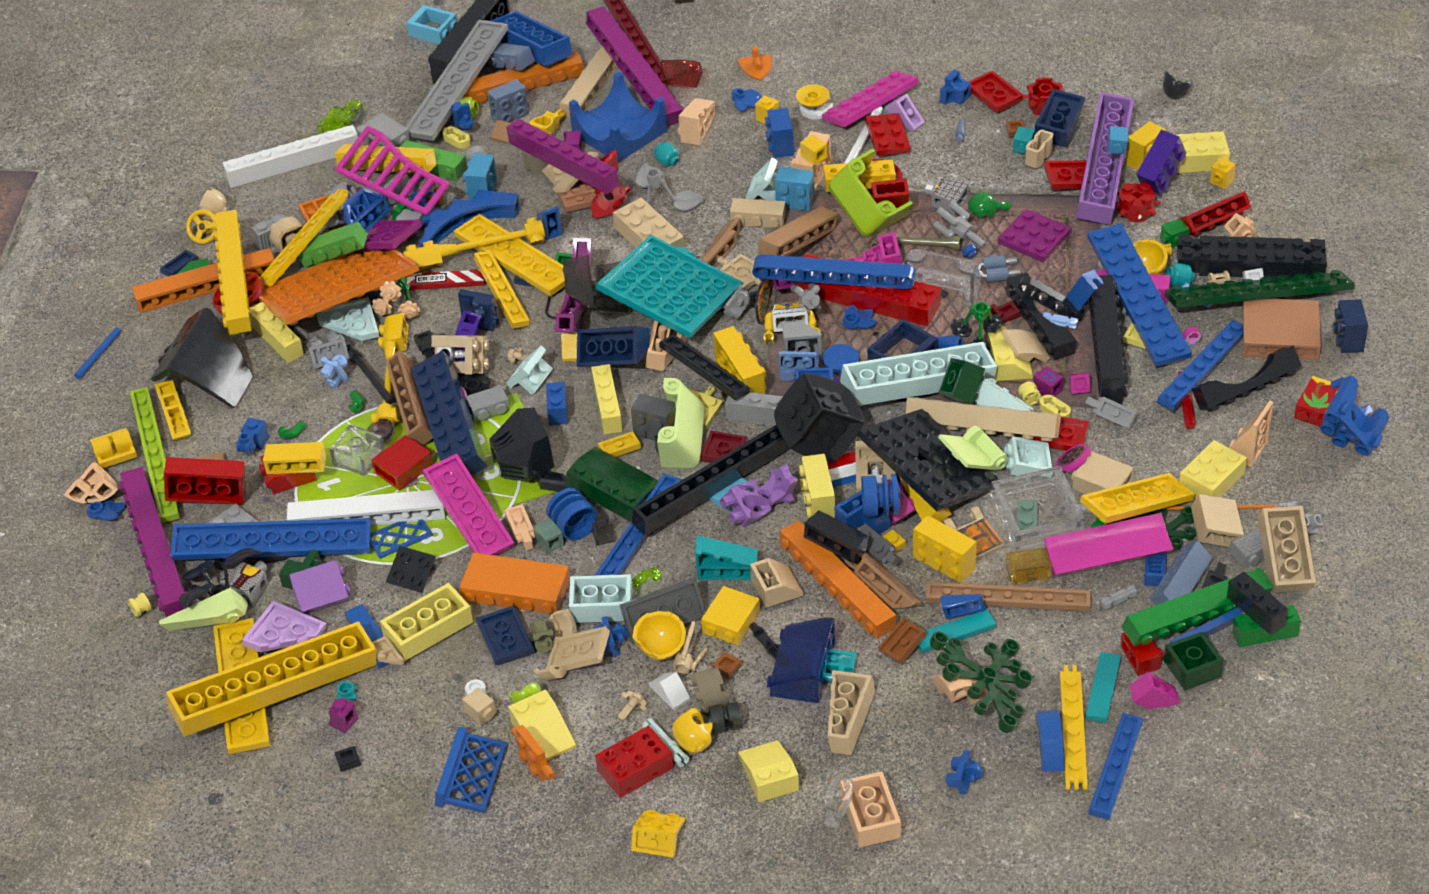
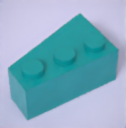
[695,535,758,580]

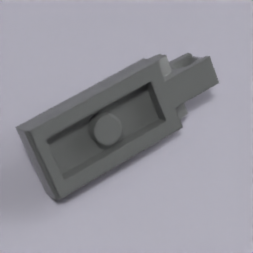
[860,523,902,566]

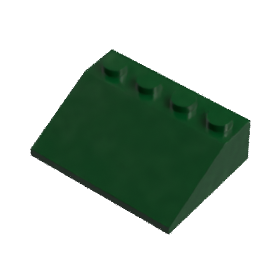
[565,446,658,522]

